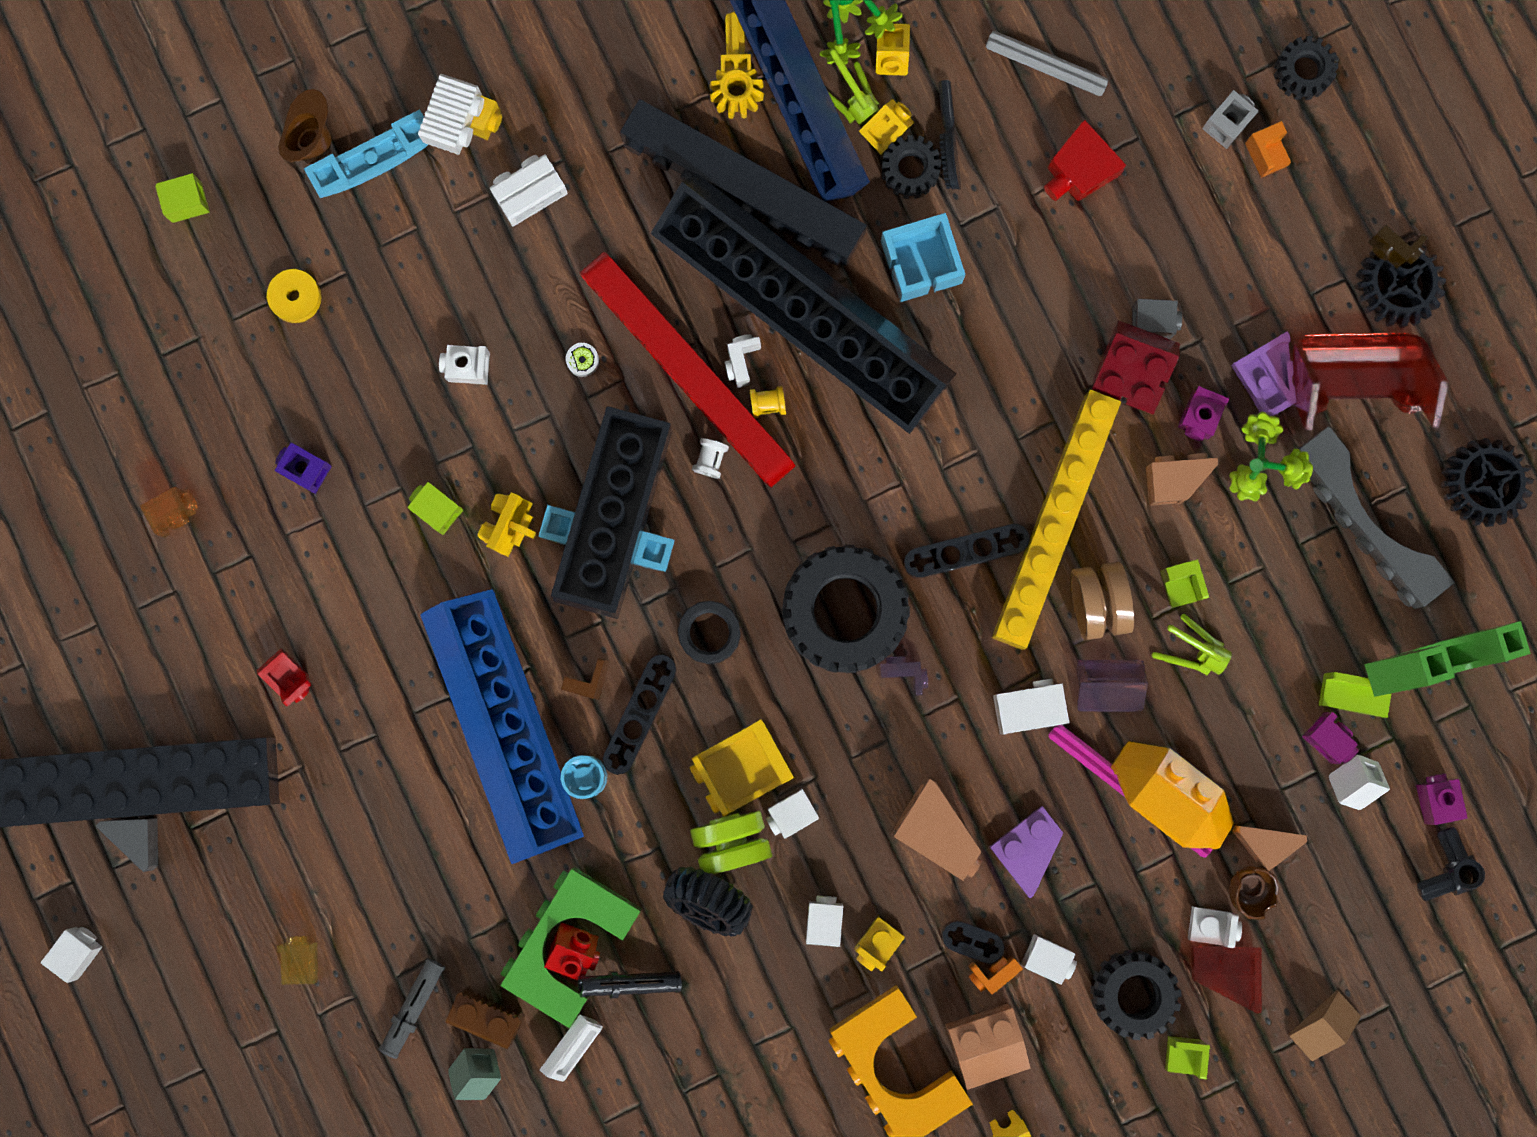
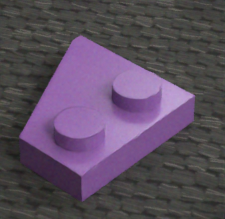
[1231,331,1296,416]
[989,806,1063,898]

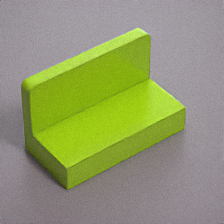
[1319,672,1391,718]

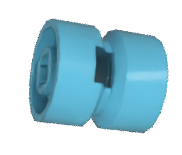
[560,755,608,799]

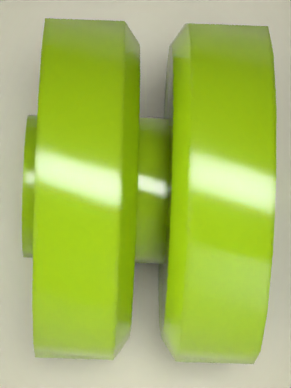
[690,811,773,874]

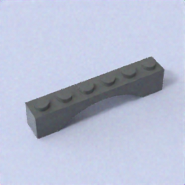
[1298,426,1455,609]

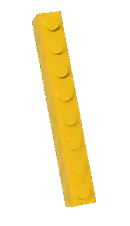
[991,390,1121,650]

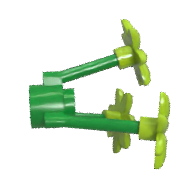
[820,0,903,65]

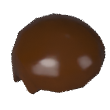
[1228,866,1279,920]

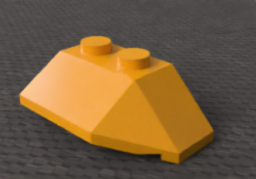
[1111,741,1234,849]

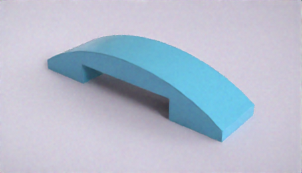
[304,109,429,198]
[538,505,675,572]

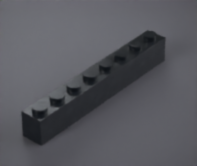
[620,99,867,266]

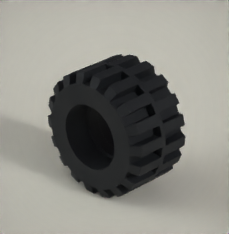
[1090,950,1182,1040]

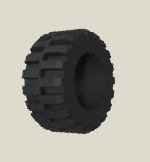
[782,544,910,673]

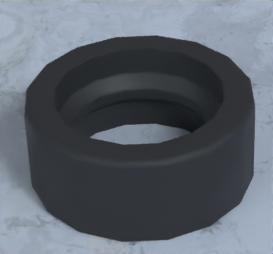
[678,601,741,664]

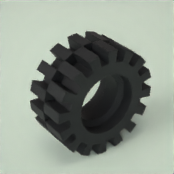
[1274,36,1338,101]
[881,135,941,199]

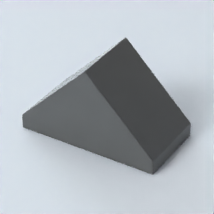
[96,818,158,872]

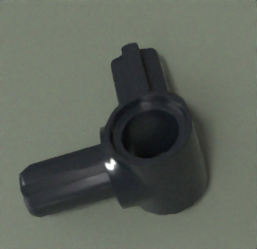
[1416,827,1485,901]

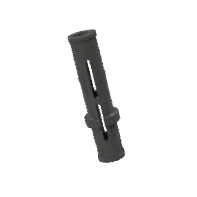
[378,958,446,1059]

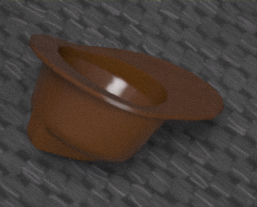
[278,89,332,165]

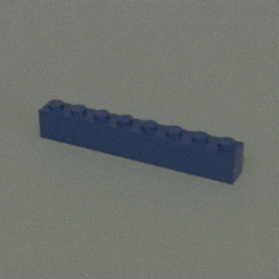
[730,0,870,202]

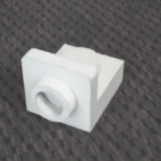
[1188,906,1242,948]

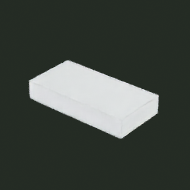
[540,1015,602,1082]

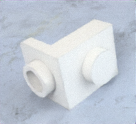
[725,335,761,388]

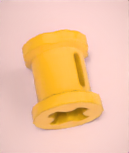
[750,386,786,419]

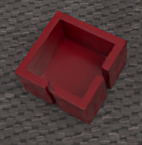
[1092,320,1180,415]

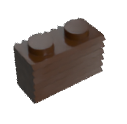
[446,988,524,1049]

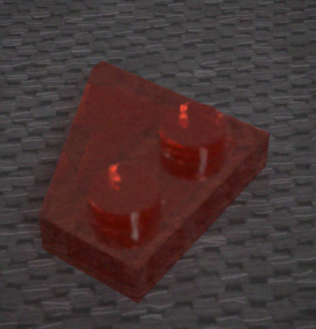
[1192,945,1262,1013]

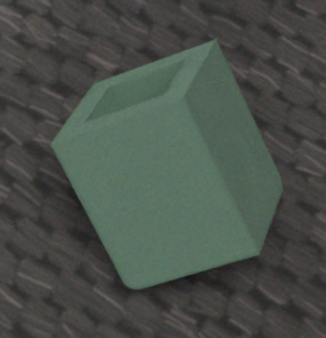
[448,1048,501,1100]

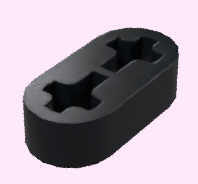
[941,920,1004,963]

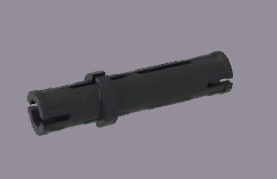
[578,971,682,999]

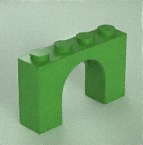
[1364,621,1531,697]
[500,867,642,1028]

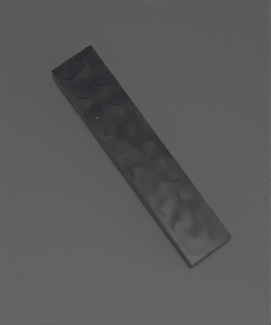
[650,174,957,434]
[0,737,280,827]

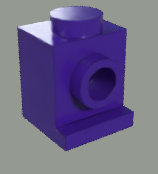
[274,443,332,494]

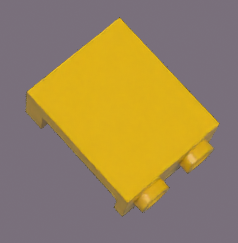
[689,719,794,817]

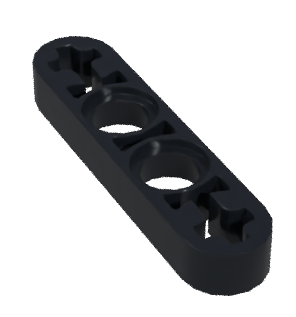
[903,524,1030,579]
[603,655,677,775]

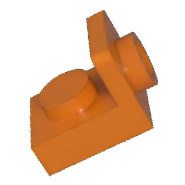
[968,956,1023,995]

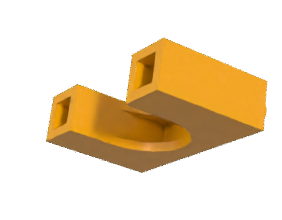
[828,985,973,1137]

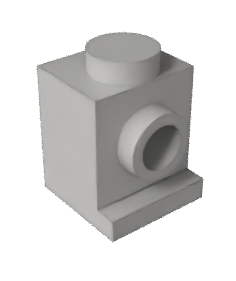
[1202,90,1259,149]

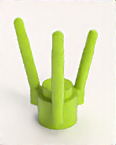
[828,49,880,126]
[1151,614,1232,675]

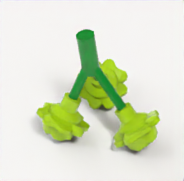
[1229,411,1313,501]

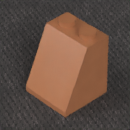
[890,778,982,881]

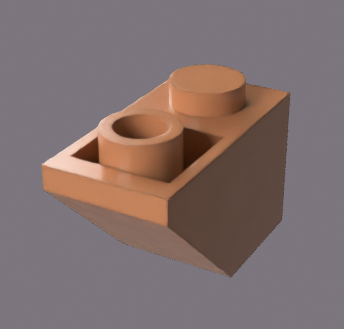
[1146,453,1218,506]

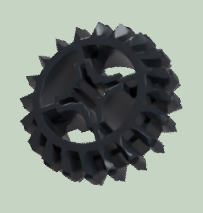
[1355,241,1447,328]
[1440,438,1534,527]
[663,867,753,937]

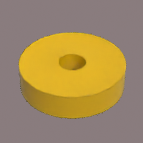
[267,269,322,323]

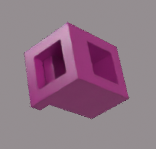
[1178,386,1229,441]
[1302,712,1359,764]

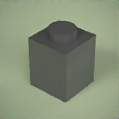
[1132,299,1182,339]

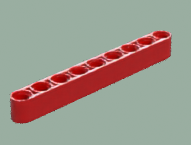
[579,251,796,488]

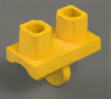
[477,492,536,557]

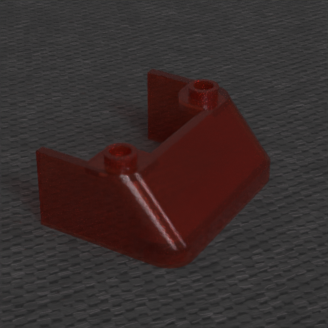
[1293,333,1449,430]

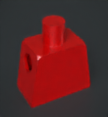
[1044,120,1127,201]

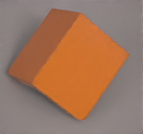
[1245,121,1291,178]

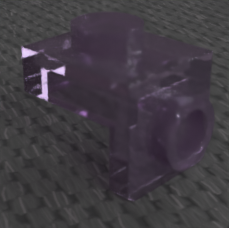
[879,657,928,696]

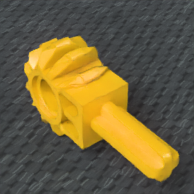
[710,12,764,119]

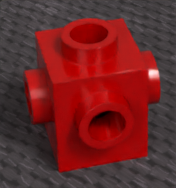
[544,922,600,980]

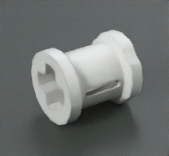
[692,438,729,478]

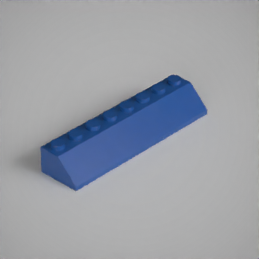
[420,589,584,864]

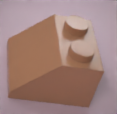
[945,1003,1030,1090]

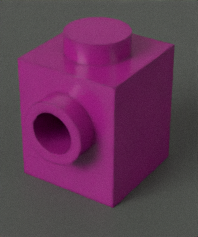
[1416,773,1468,825]

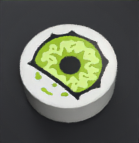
[566,343,599,377]

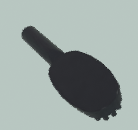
[938,80,961,190]

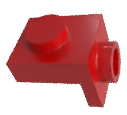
[256,648,311,707]

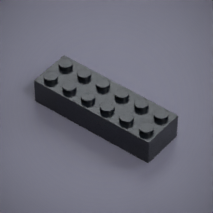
[551,406,672,619]

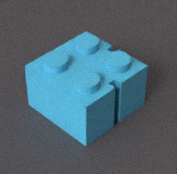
[881,213,965,302]

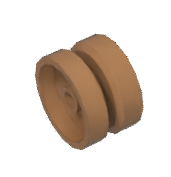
[1071,561,1134,641]

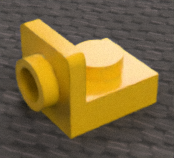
[876,24,910,76]
[859,99,914,154]
[854,916,905,971]

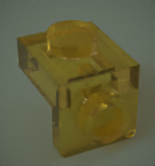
[277,936,318,985]

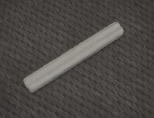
[986,31,1108,96]

